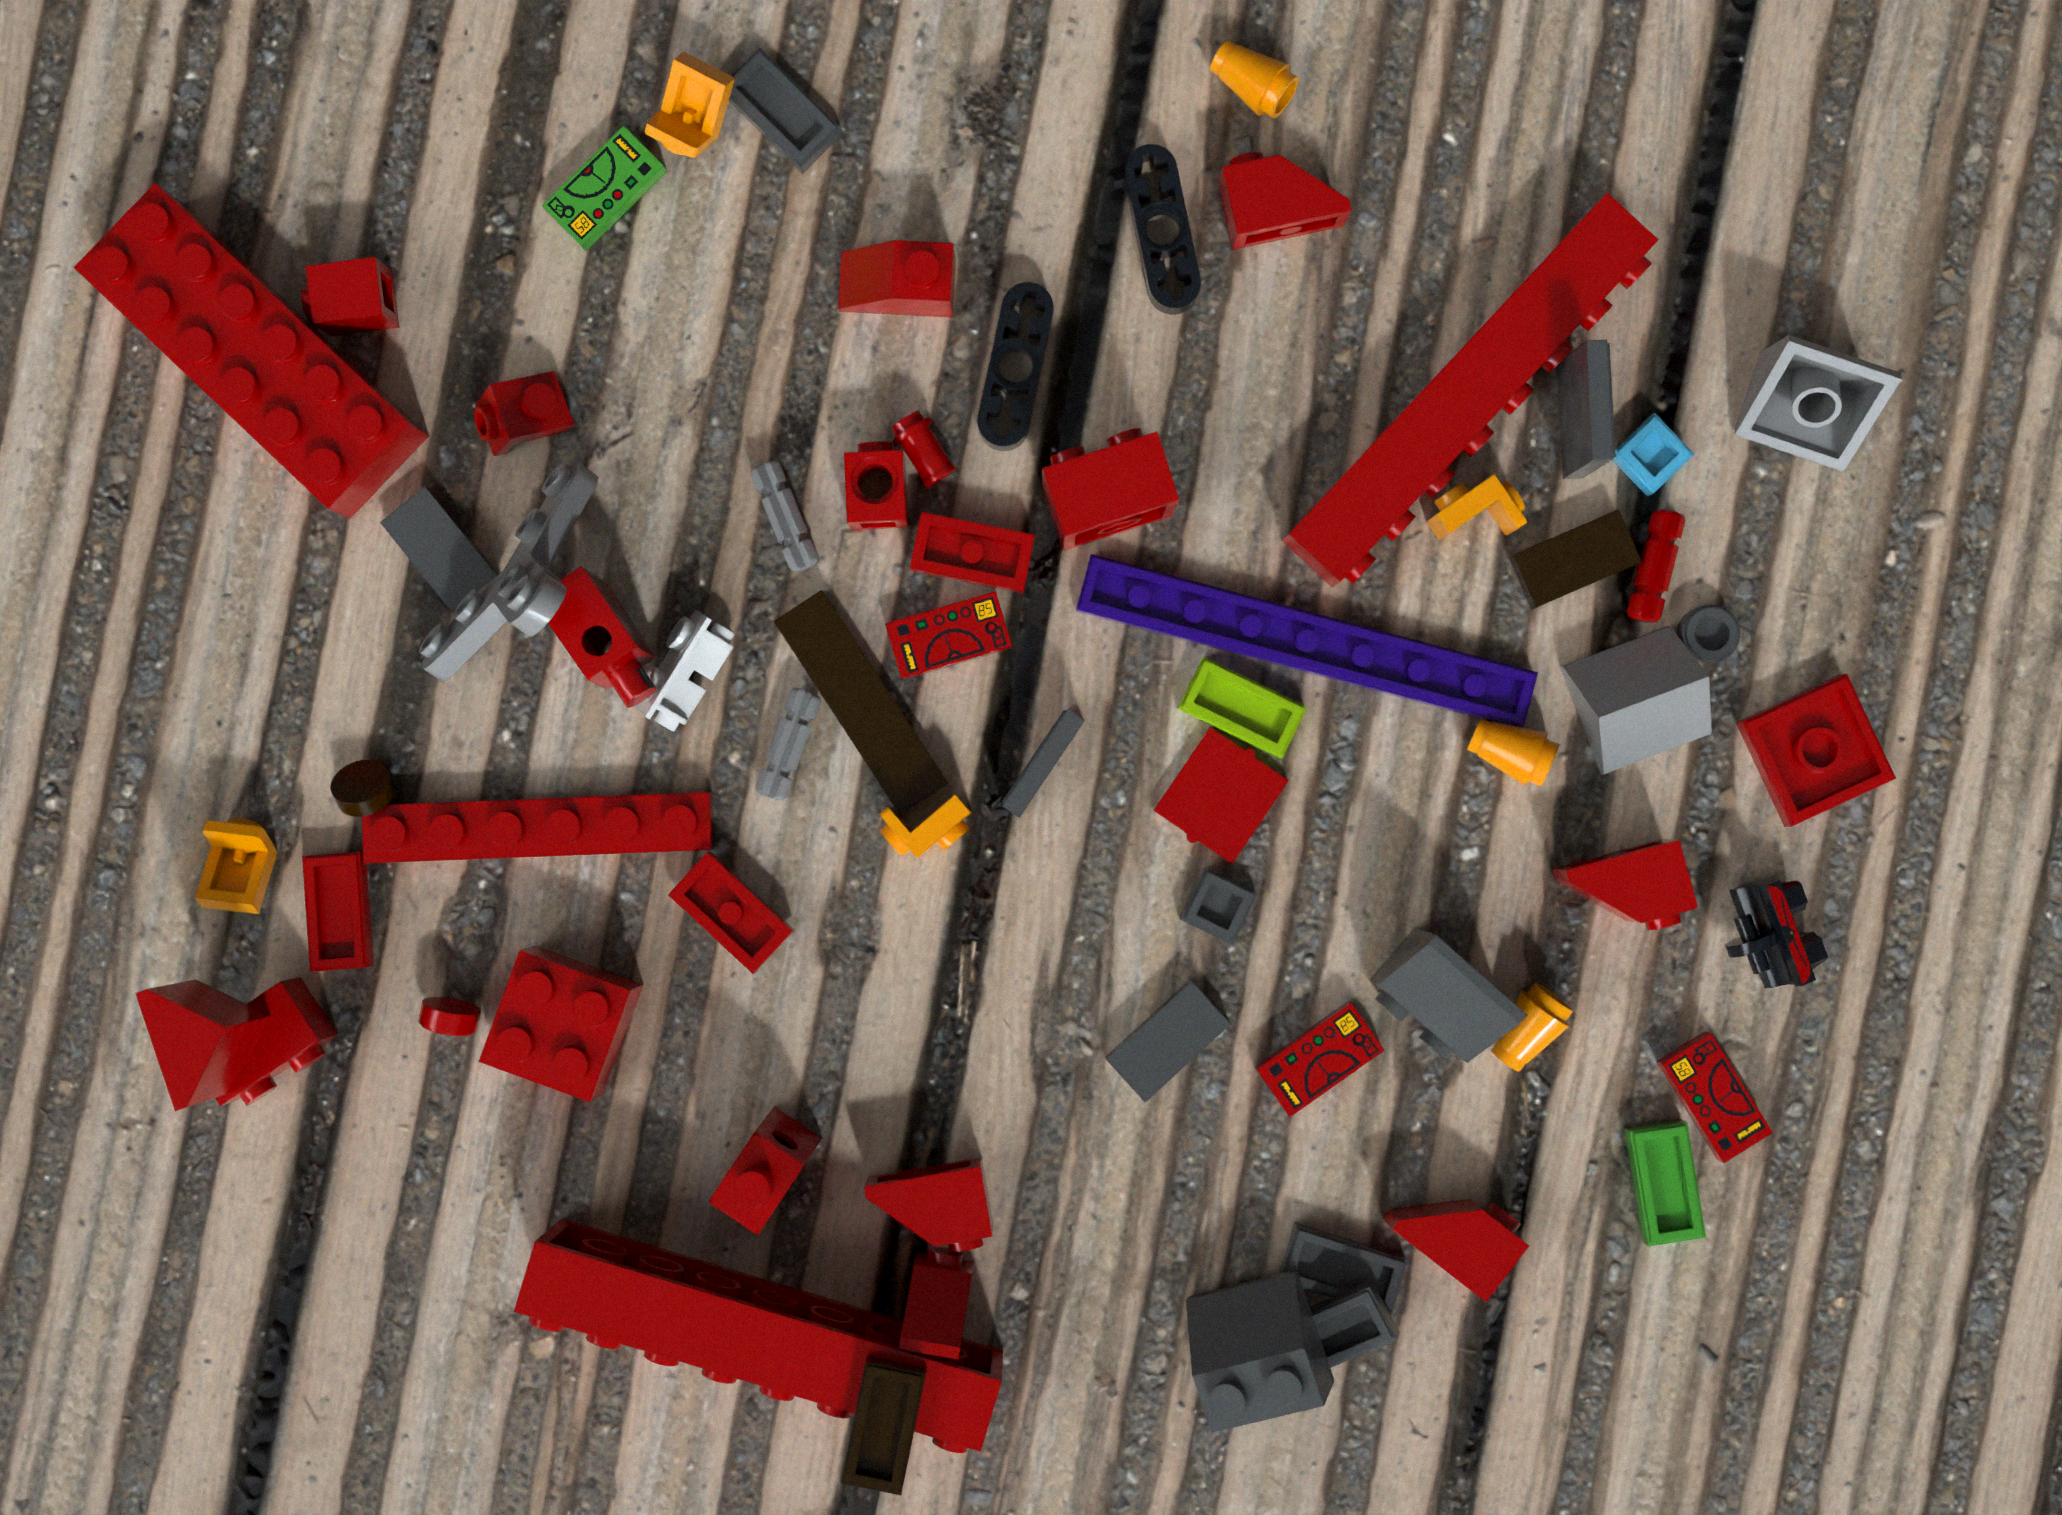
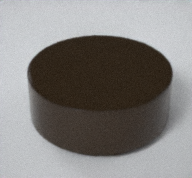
[330,760,395,817]

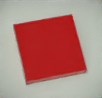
[1735,673,1896,827]

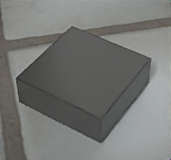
[1180,867,1258,945]

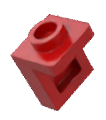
[474,371,574,456]

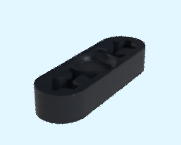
[1124,144,1201,315]
[977,282,1054,451]

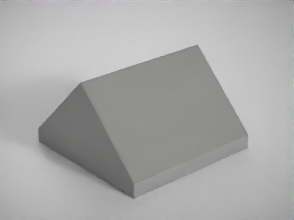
[1735,335,1902,472]
[1560,626,1712,774]

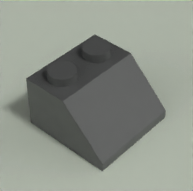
[1369,928,1527,1063]
[1186,1269,1335,1433]

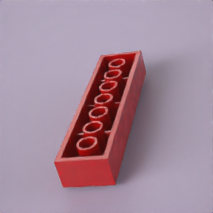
[514,1218,1003,1453]

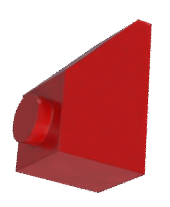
[1218,152,1352,250]
[838,240,956,318]
[1552,839,1698,930]
[864,1157,994,1252]
[1383,1199,1529,1302]
[898,1247,974,1360]

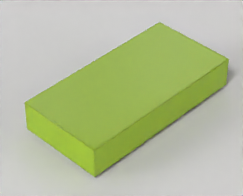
[1177,656,1307,759]

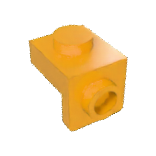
[644,52,735,158]
[1426,474,1527,540]
[879,795,972,858]
[195,818,278,914]

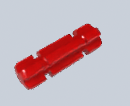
[1627,509,1686,623]

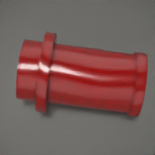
[890,410,957,489]

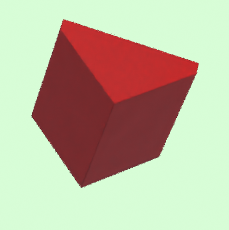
[135,979,270,1111]

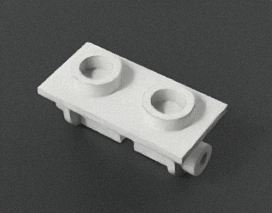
[635,609,735,732]

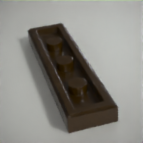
[773,590,949,815]

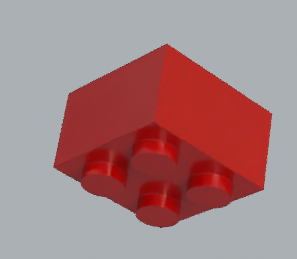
[1042,428,1179,551]
[479,946,644,1102]

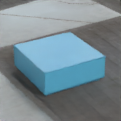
[1612,413,1694,497]

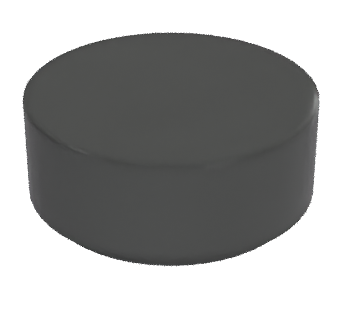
[1676,605,1740,664]

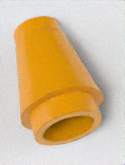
[1210,40,1299,119]
[1467,718,1560,787]
[1491,982,1574,1072]

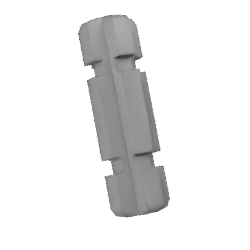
[751,460,819,572]
[756,688,821,800]

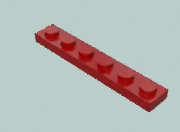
[362,792,714,864]

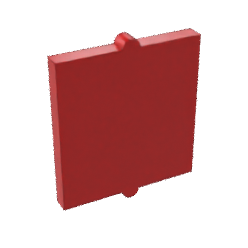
[1153,727,1289,864]

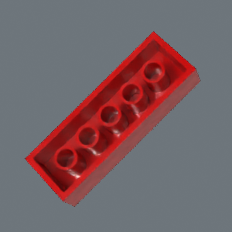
[73,183,429,519]

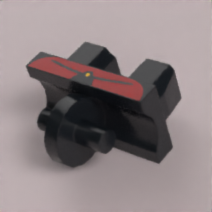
[1725,880,1828,988]

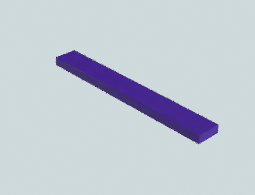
[1076,554,1538,728]

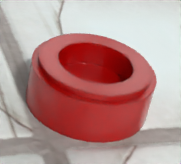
[418,997,481,1036]

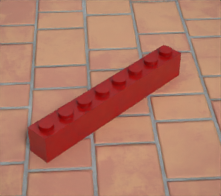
[1282,193,1659,588]

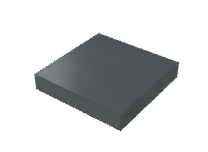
[1557,339,1616,479]

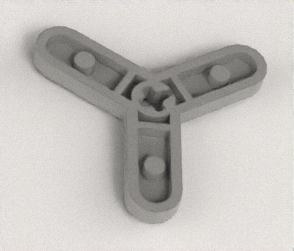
[419,461,599,682]

